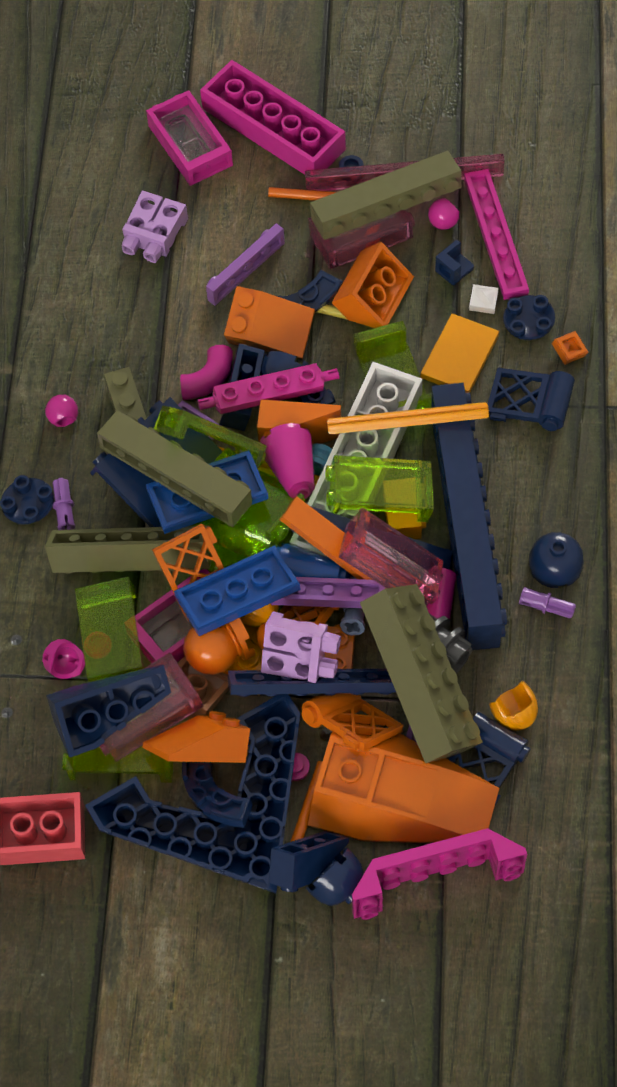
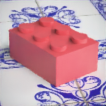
[0,792,85,865]

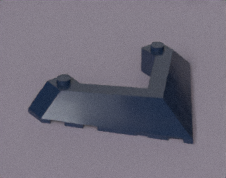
[85,694,300,893]

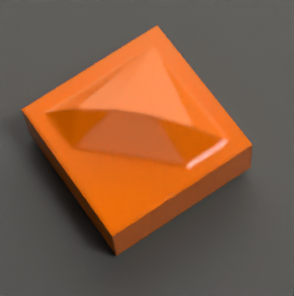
[551,331,588,365]

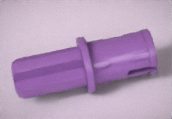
[53,478,75,530]
[519,587,576,618]

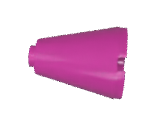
[259,423,315,500]

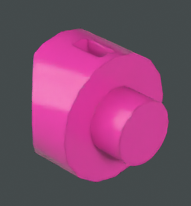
[42,639,85,679]

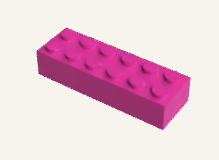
[200,60,346,181]

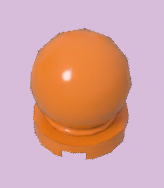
[183,618,256,675]

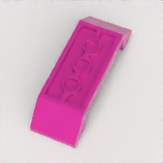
[352,828,527,920]

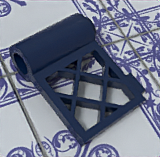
[488,368,575,431]
[449,712,531,806]

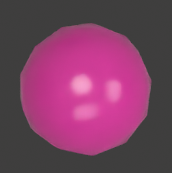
[428,198,459,230]
[45,395,79,427]

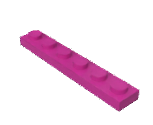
[464,169,529,300]

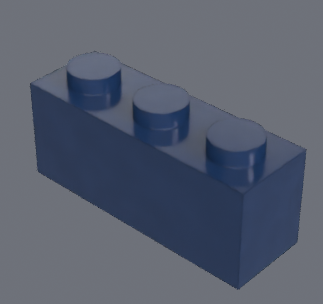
[219,344,265,431]

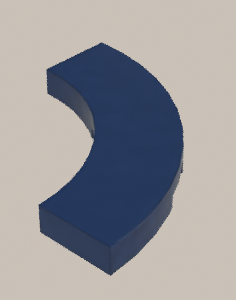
[277,270,343,312]
[182,762,252,828]

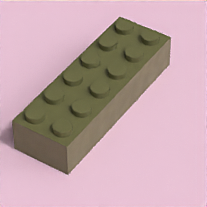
[360,584,483,763]

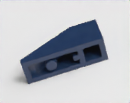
[269,831,349,892]

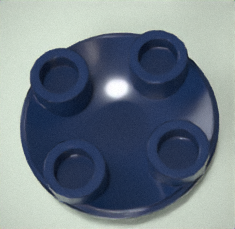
[503,295,555,340]
[0,475,54,524]

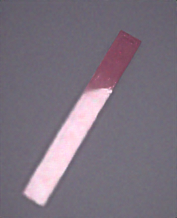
[305,154,505,191]

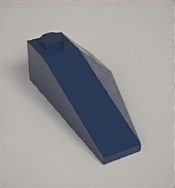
[46,665,171,757]

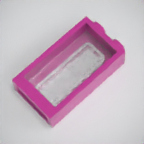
[146,90,233,186]
[124,569,210,671]

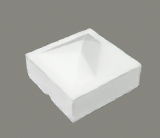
[469,284,499,314]

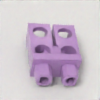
[122,190,188,263]
[261,611,341,683]

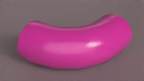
[180,345,233,400]

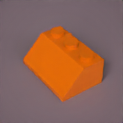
[332,242,414,331]

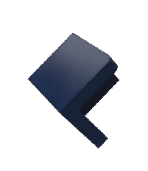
[435,240,474,286]

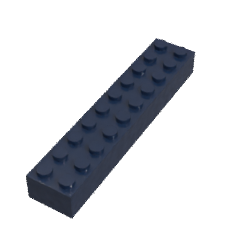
[431,382,507,650]

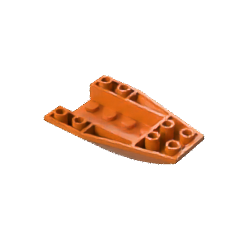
[308,721,499,843]

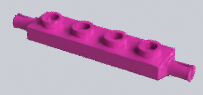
[197,363,339,414]

